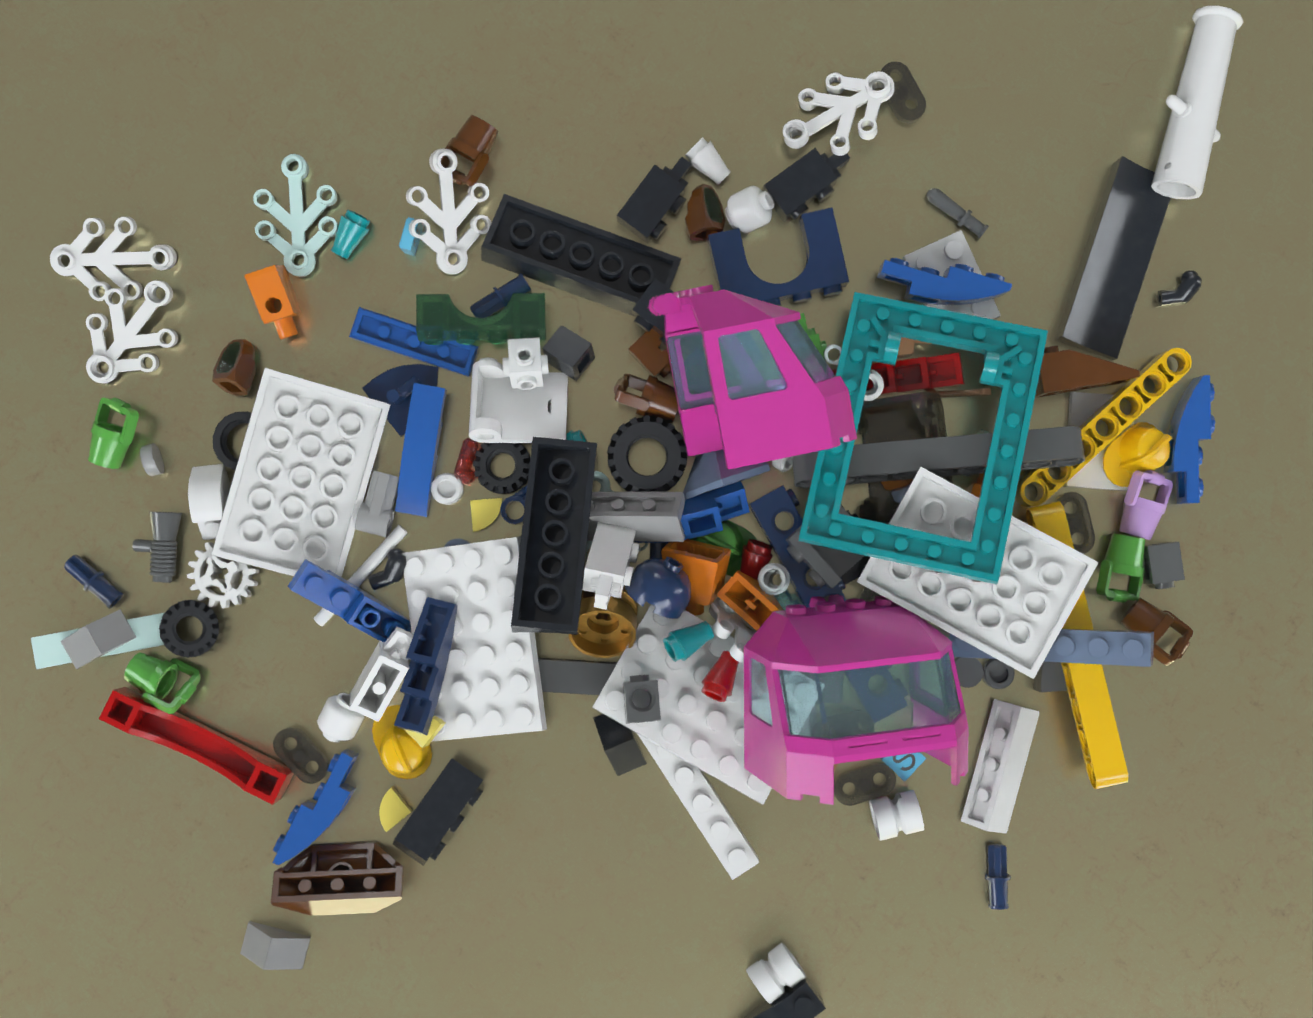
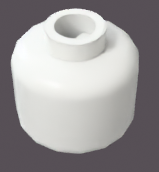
[725,186,774,233]
[317,693,364,742]

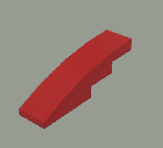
[830,352,965,396]

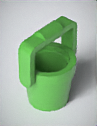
[88,397,139,469]
[1096,533,1146,603]
[124,652,200,714]

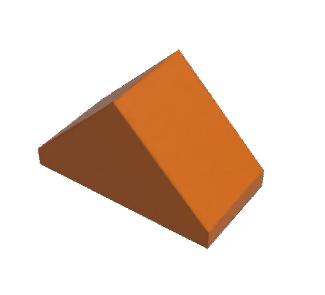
[716,570,783,631]

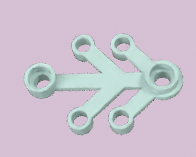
[253,154,339,277]

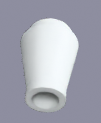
[685,137,731,185]
[758,563,790,595]

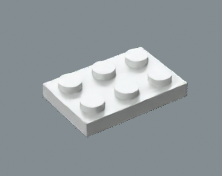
[902,230,1001,320]

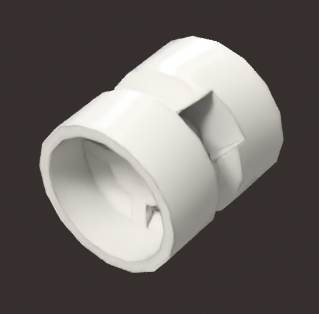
[869,790,924,841]
[746,942,807,1004]

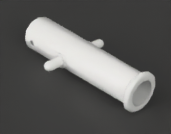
[1151,6,1243,200]

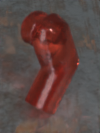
[454,438,478,485]

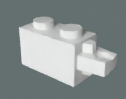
[582,522,640,610]
[349,627,414,722]

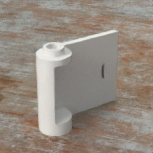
[469,357,568,443]

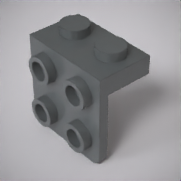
[785,506,865,589]

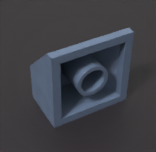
[683,449,770,499]

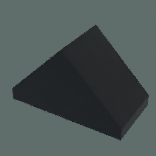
[593,713,647,776]

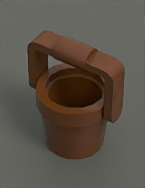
[441,115,498,187]
[613,374,678,422]
[1120,597,1193,666]

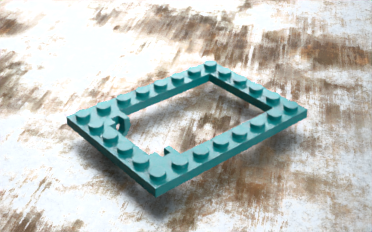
[799,292,1048,585]

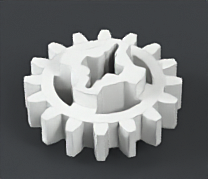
[187,542,260,608]

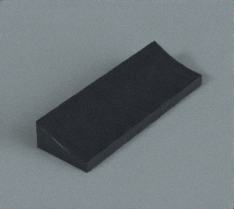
[1055,156,1171,360]
[481,194,682,317]
[511,437,597,635]

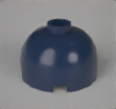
[625,557,691,619]

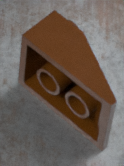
[1035,346,1140,398]

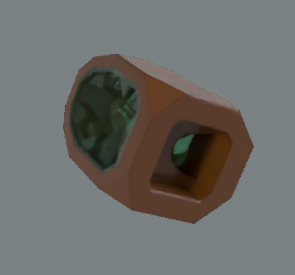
[685,184,726,242]
[212,339,256,396]

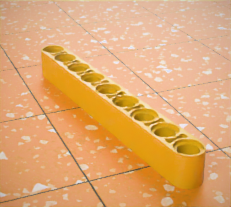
[1026,501,1128,789]

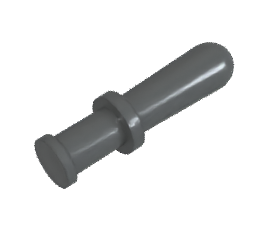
[926,188,989,239]

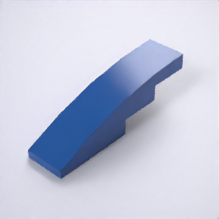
[395,383,447,517]

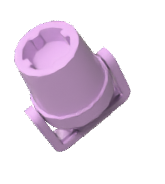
[1119,470,1173,540]

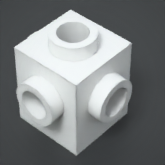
[503,337,549,390]

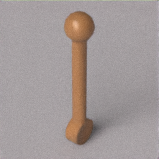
[925,388,991,401]

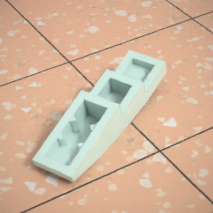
[31,613,164,669]

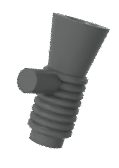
[133,511,182,583]

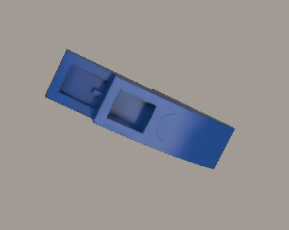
[877,258,1012,305]
[1164,375,1215,504]
[634,481,750,543]
[288,559,411,643]
[272,749,359,865]

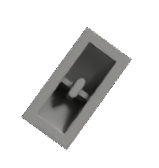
[61,609,136,669]
[240,921,311,970]

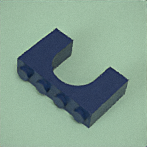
[707,207,850,306]

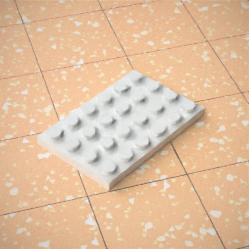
[211,368,390,577]
[857,467,1099,679]
[402,537,547,742]
[592,605,825,805]

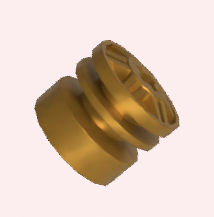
[569,578,638,658]

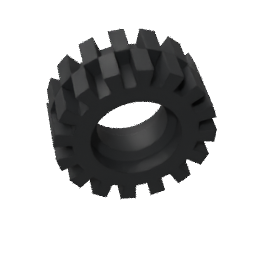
[473,443,530,494]
[159,600,219,658]

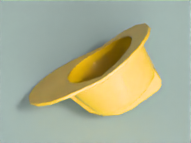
[1103,422,1172,487]
[372,705,432,780]

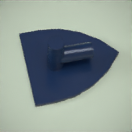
[362,364,439,437]

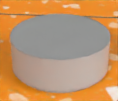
[140,443,164,477]

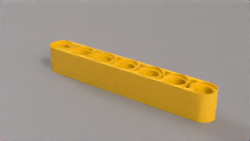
[1015,348,1192,507]

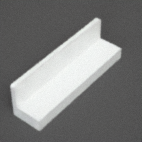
[961,699,1039,833]

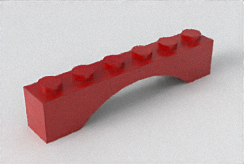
[99,687,296,805]

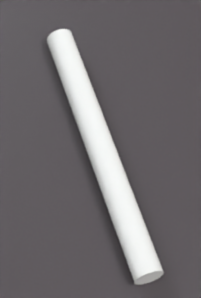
[313,525,408,627]

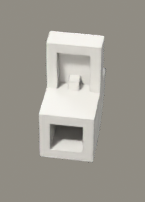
[188,464,231,540]

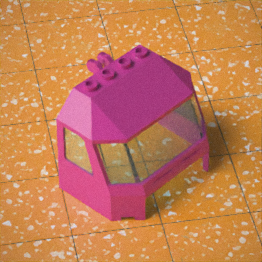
[647,285,857,470]
[744,594,969,805]

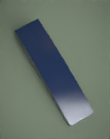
[394,597,458,736]

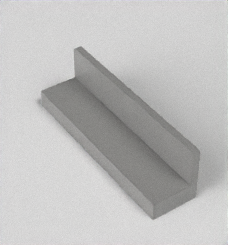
[587,492,685,542]

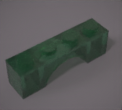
[416,293,546,345]

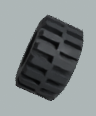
[607,416,687,492]

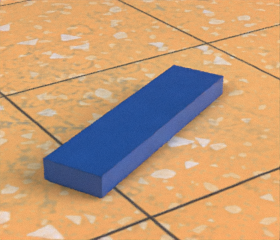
[349,307,480,377]

